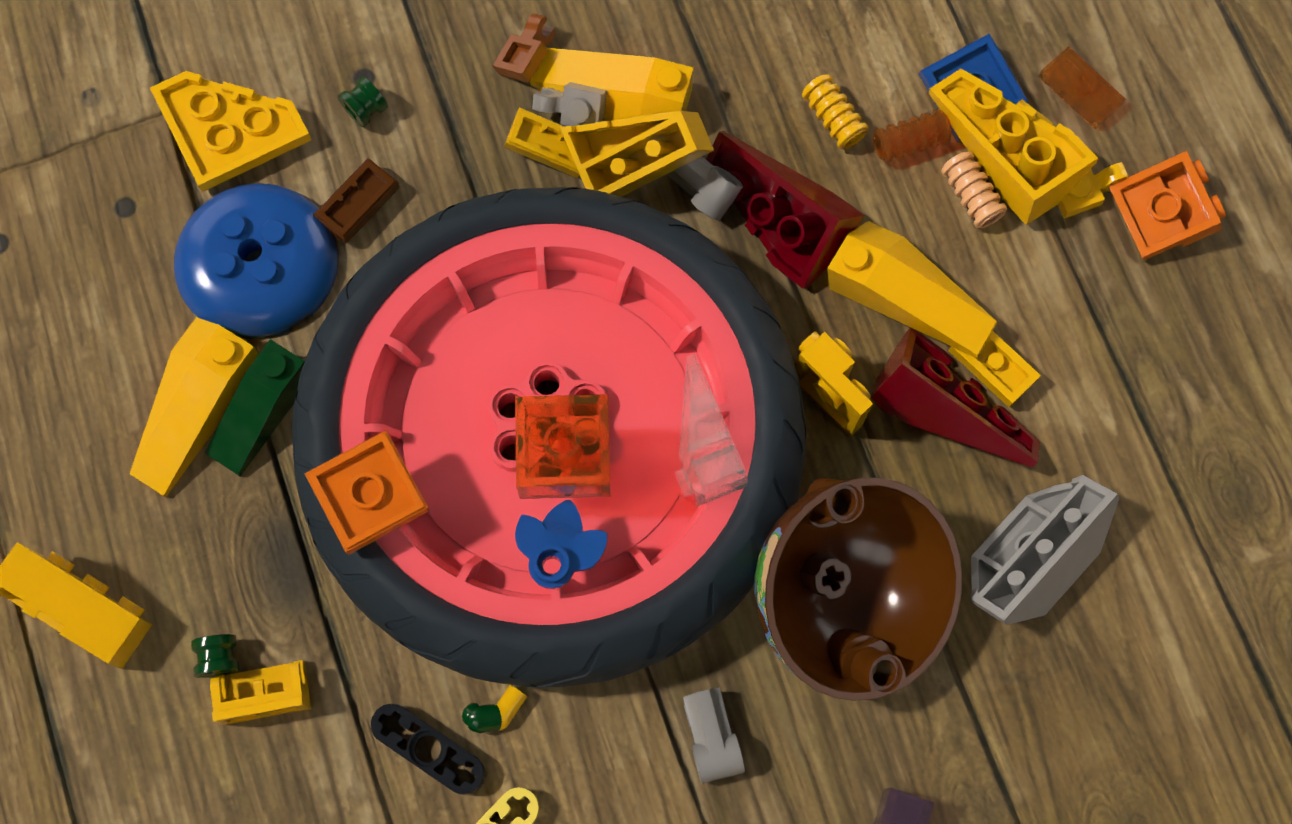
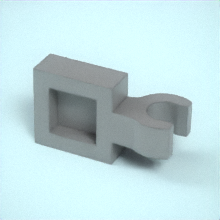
[532,82,607,126]

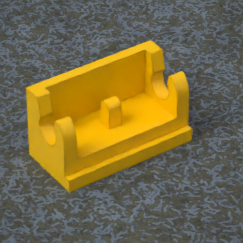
[210,660,311,725]

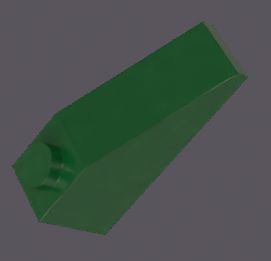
[204,339,305,477]

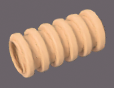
[941,152,1008,228]

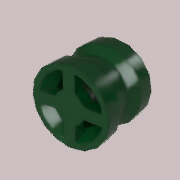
[338,76,388,128]
[191,634,239,678]

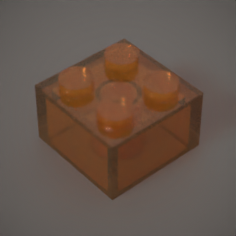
[515,394,611,499]

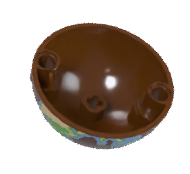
[754,477,962,701]

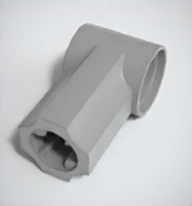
[666,157,743,221]
[683,688,745,784]

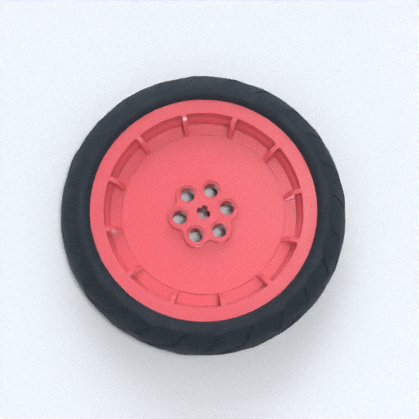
[292,187,806,687]

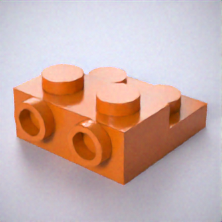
[1109,151,1226,261]

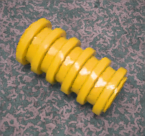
[802,74,869,149]

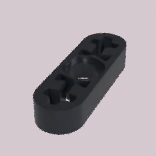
[371,704,486,795]

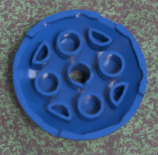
[174,183,338,339]

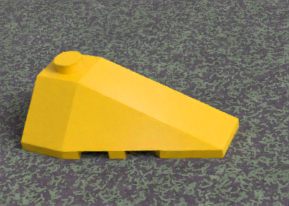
[130,317,259,498]

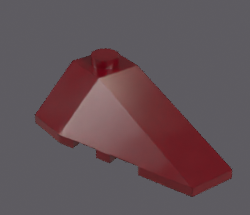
[706,131,864,289]
[871,327,1040,468]

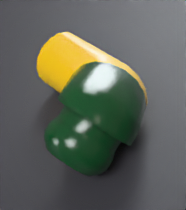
[462,685,528,734]

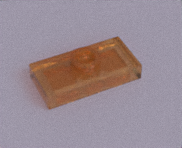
[1038,46,1126,129]

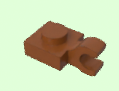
[492,13,556,83]

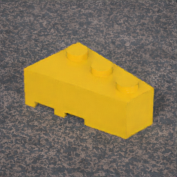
[560,111,714,197]
[0,542,153,669]

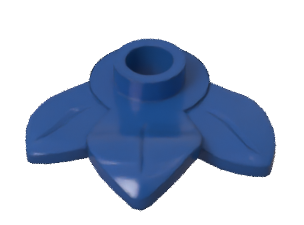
[515,500,607,589]

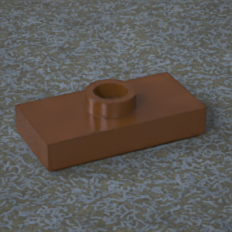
[313,158,400,244]

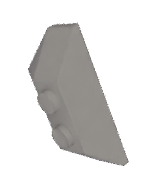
[971,475,1119,625]

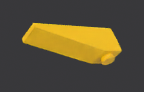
[530,48,694,121]
[929,69,1098,225]
[827,221,997,358]

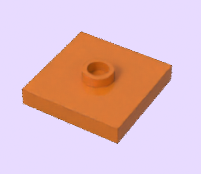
[304,430,430,555]

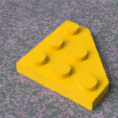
[150,71,312,192]

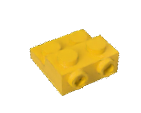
[794,331,873,437]

